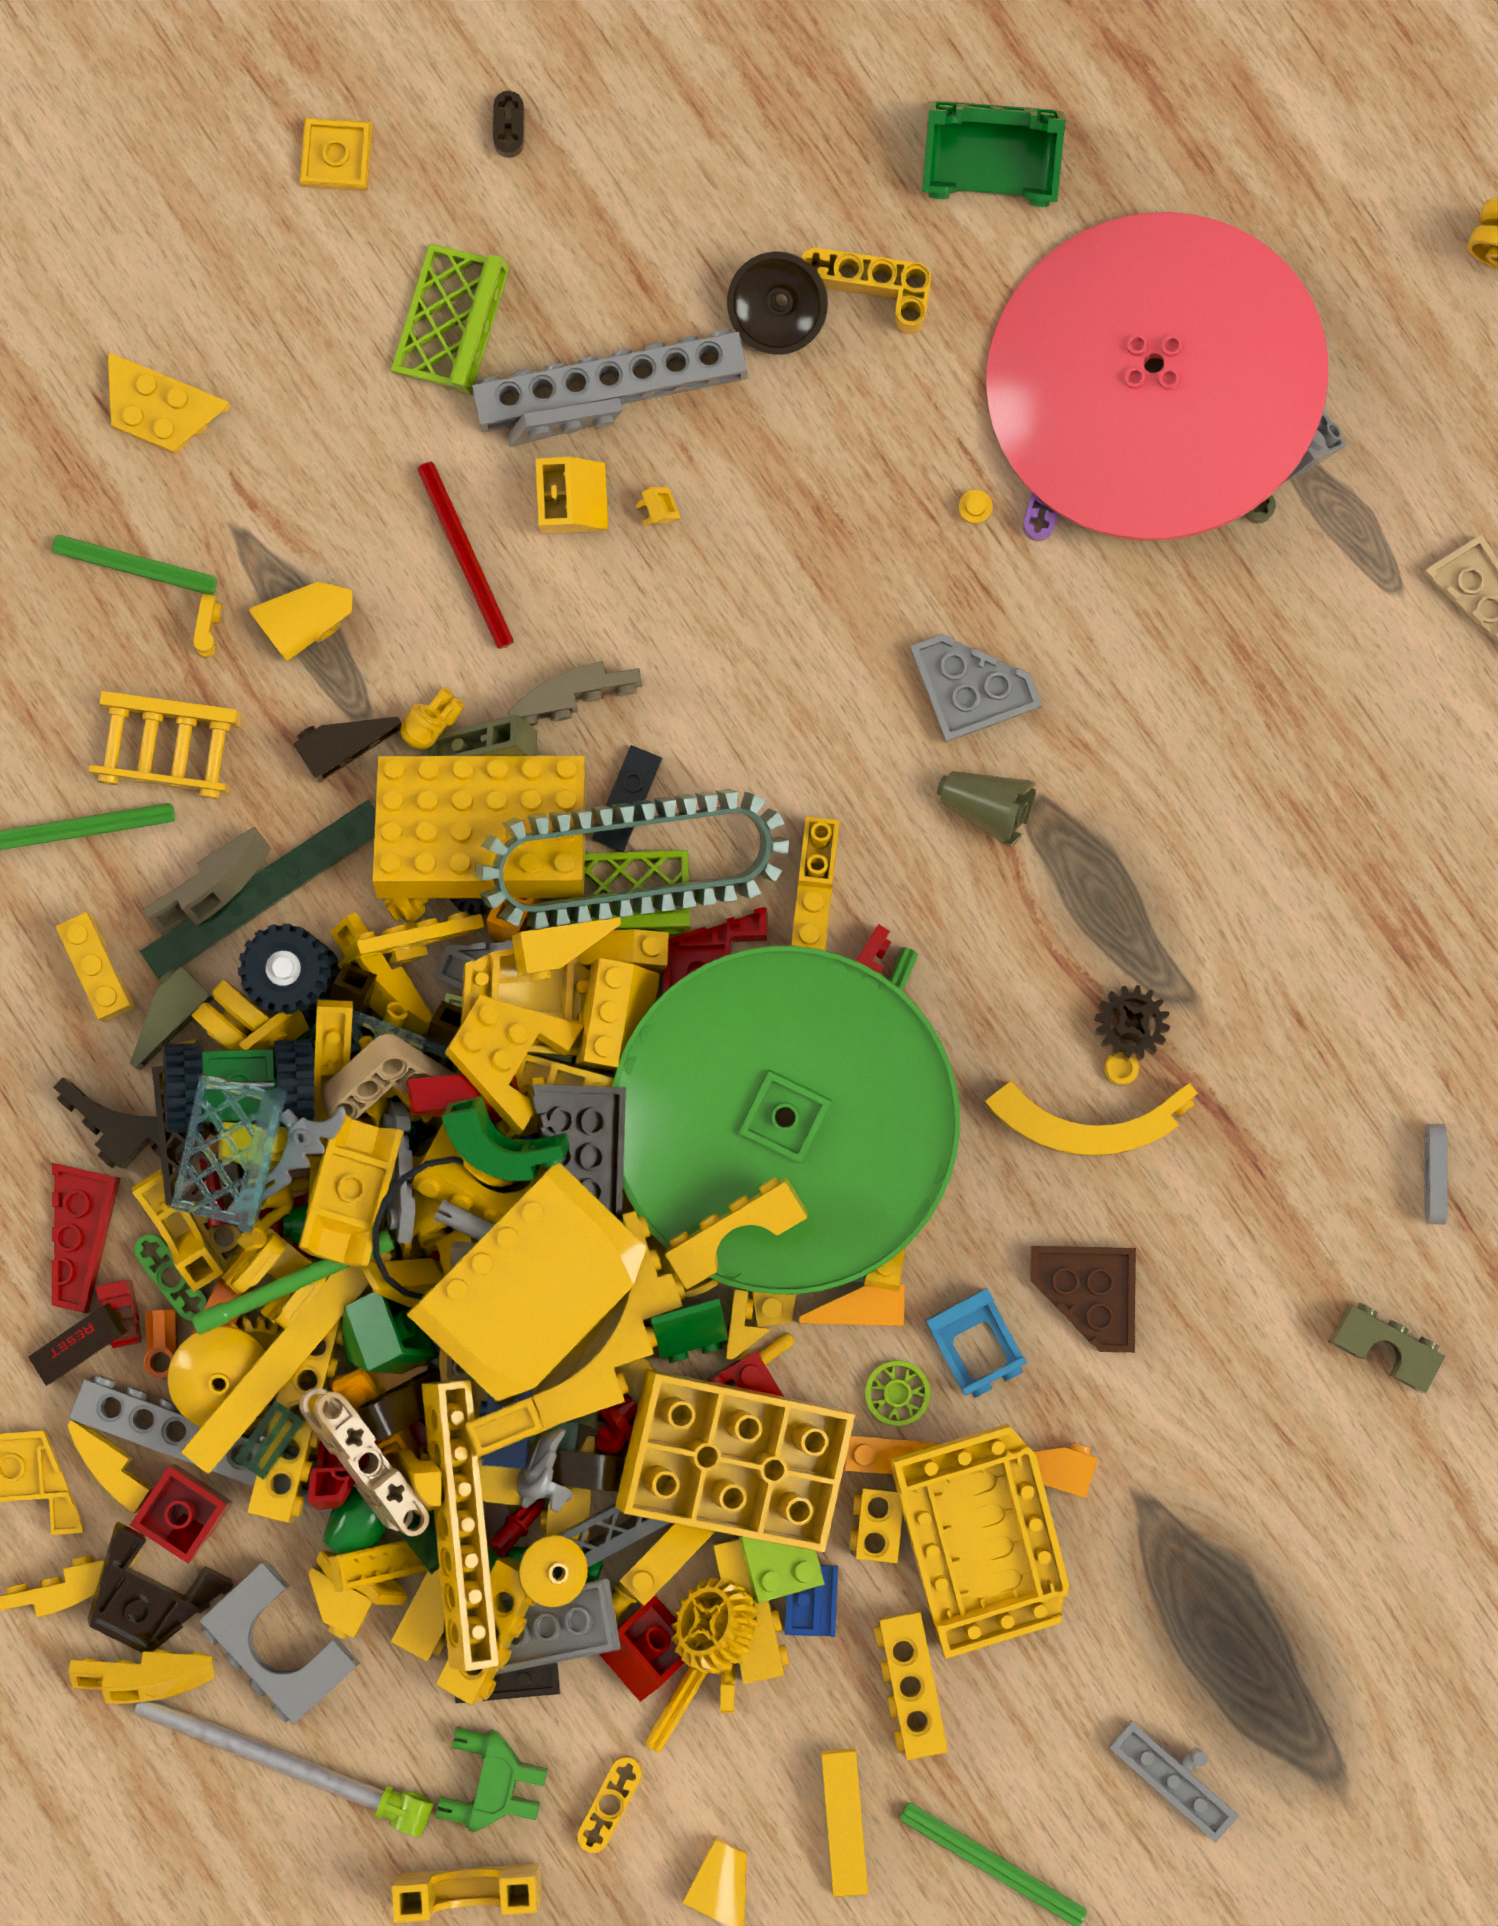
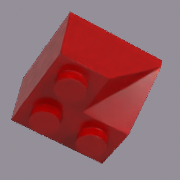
[130,1464,233,1564]

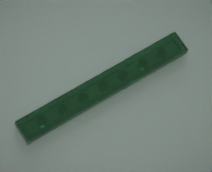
[140,799,376,980]

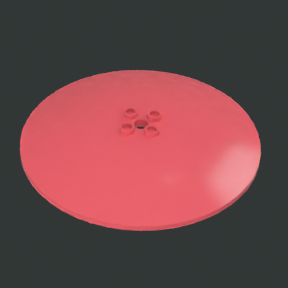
[986,212,1328,541]

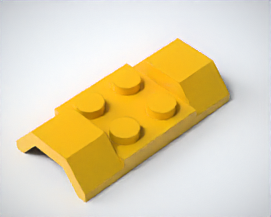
[299,1111,404,1267]

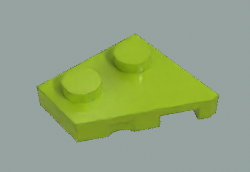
[739,1536,824,1603]

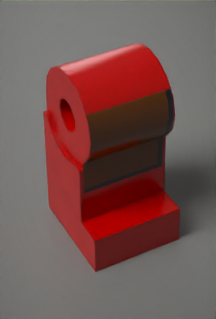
[95,1280,142,1349]

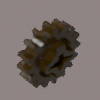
[1094,985,1170,1061]

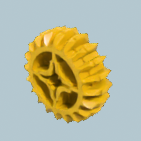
[671,1577,760,1674]

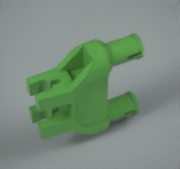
[435,1726,548,1832]

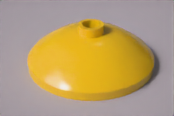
[168,1326,266,1427]

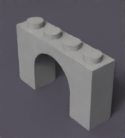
[200,1560,360,1724]

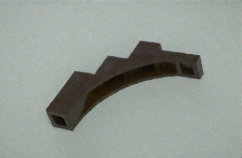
[53,1077,262,1169]

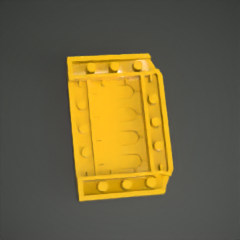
[407,1163,646,1401]
[891,1423,1069,1659]

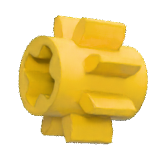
[384,898,429,922]

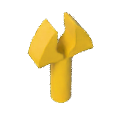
[738,1333,795,1365]
[720,1663,736,1713]

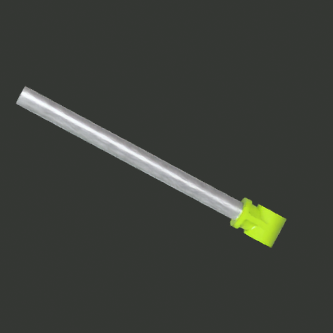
[134,1700,435,1837]

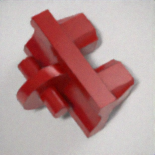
[595,1394,638,1455]

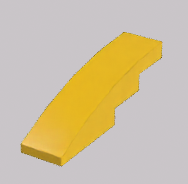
[821,1748,868,1897]

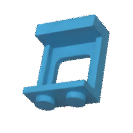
[925,1288,1027,1398]

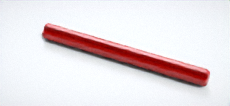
[417,461,514,649]

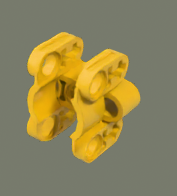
[219,1218,327,1329]

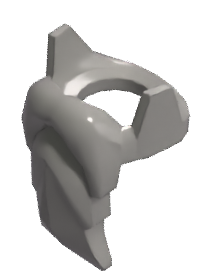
[517,1428,573,1512]

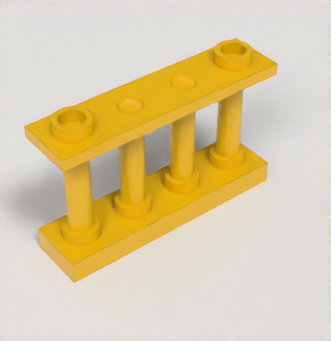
[89,691,242,799]

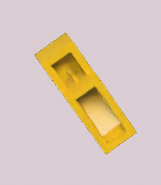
[67,1420,154,1514]

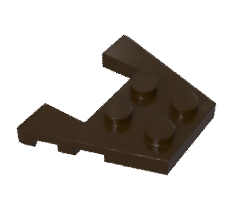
[87,1521,233,1653]

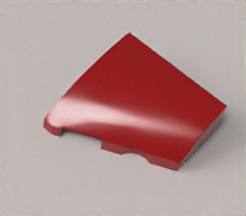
[308,1440,378,1510]

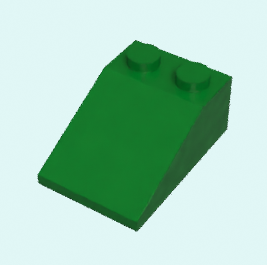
[649,1299,728,1364]

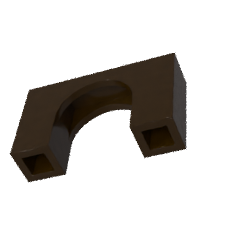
[329,963,462,1074]

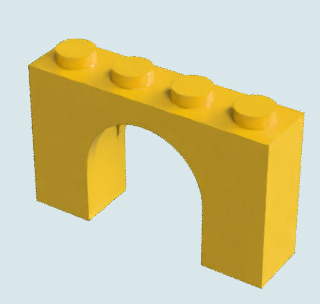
[411,1123,548,1225]
[392,1863,542,1923]

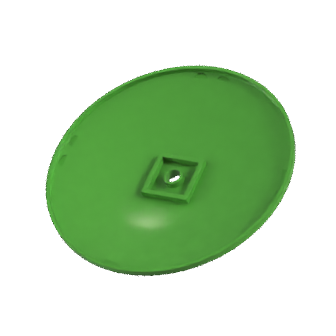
[612,946,960,1294]

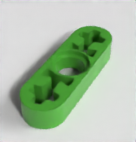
[134,1234,209,1320]

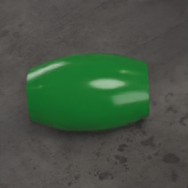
[322,1485,391,1555]

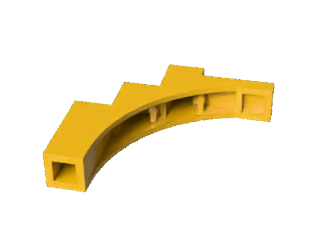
[533,1210,687,1429]

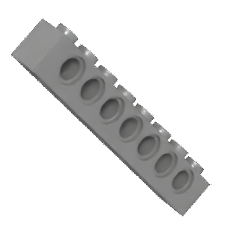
[472,329,747,432]
[69,1375,334,1514]

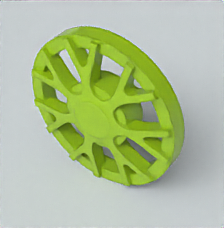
[865,1360,930,1426]

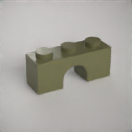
[1328,1303,1445,1393]

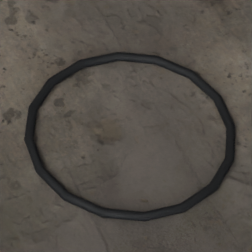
[372,1156,505,1300]

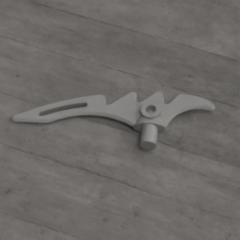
[227,1106,345,1214]

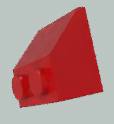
[599,1595,685,1702]

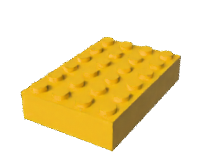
[373,756,586,899]
[615,1369,855,1552]

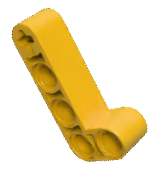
[801,248,931,334]

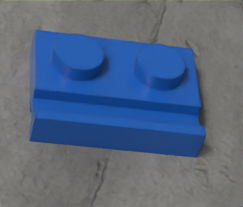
[785,1564,838,1637]

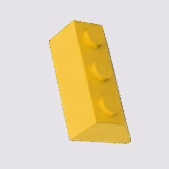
[575,958,660,1072]

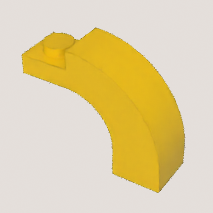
[131,1169,223,1292]

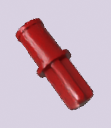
[487,1498,544,1557]

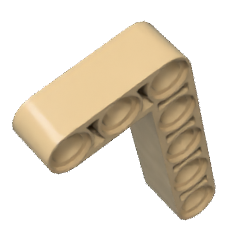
[321,1034,500,1132]

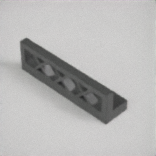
[552,1503,671,1579]

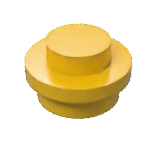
[959,489,993,524]

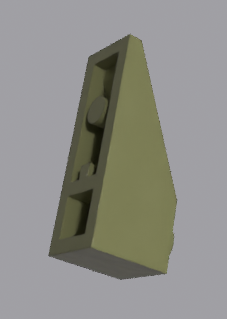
[428,715,537,756]
[130,966,214,1070]

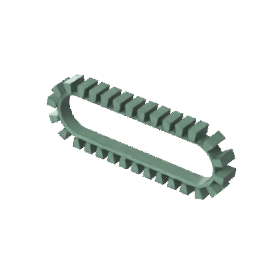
[475,789,789,929]

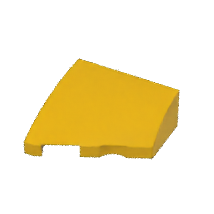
[397,1450,441,1515]
[682,1836,747,1926]

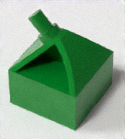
[342,1292,436,1374]

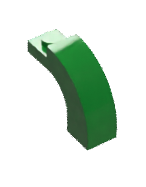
[441,1096,570,1181]

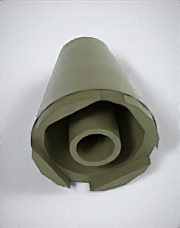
[937,771,1036,847]

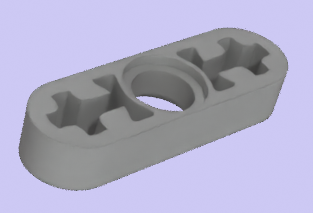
[1424,1124,1448,1224]

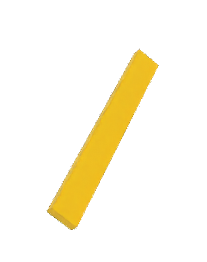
[181,1252,392,1474]

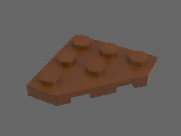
[1030,1246,1136,1353]

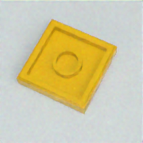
[299,118,373,191]

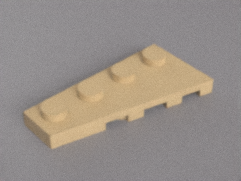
[1422,534,1498,642]

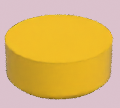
[1104,1051,1139,1086]

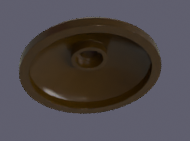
[727,251,828,355]

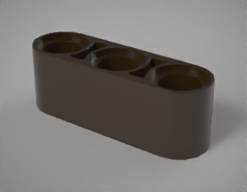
[357,1367,441,1442]

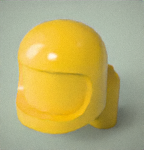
[400,687,465,750]

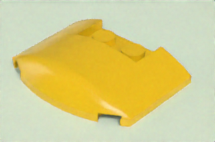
[461,948,590,1057]

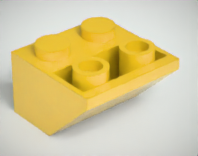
[535,457,609,534]

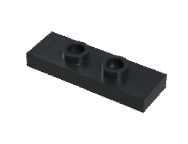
[592,745,663,852]

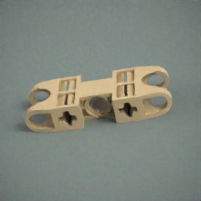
[300,1388,429,1536]

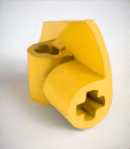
[249,581,353,662]

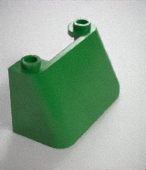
[922,101,1066,207]

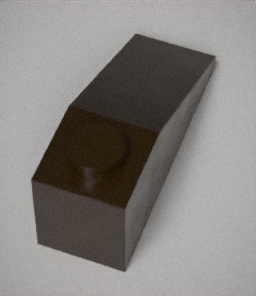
[293,717,402,783]

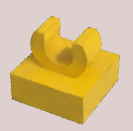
[635,487,681,525]

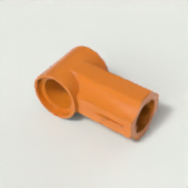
[144,1310,178,1379]

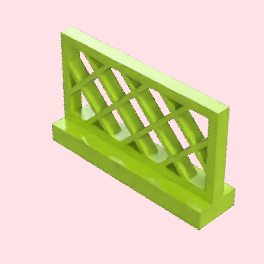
[391,243,510,395]
[552,850,691,936]

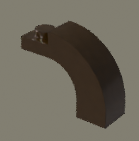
[527,1445,627,1492]

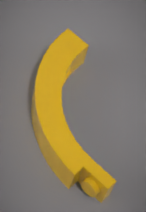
[983,1080,1198,1156]

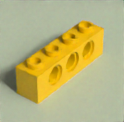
[436,1557,536,1705]
[874,1609,948,1760]

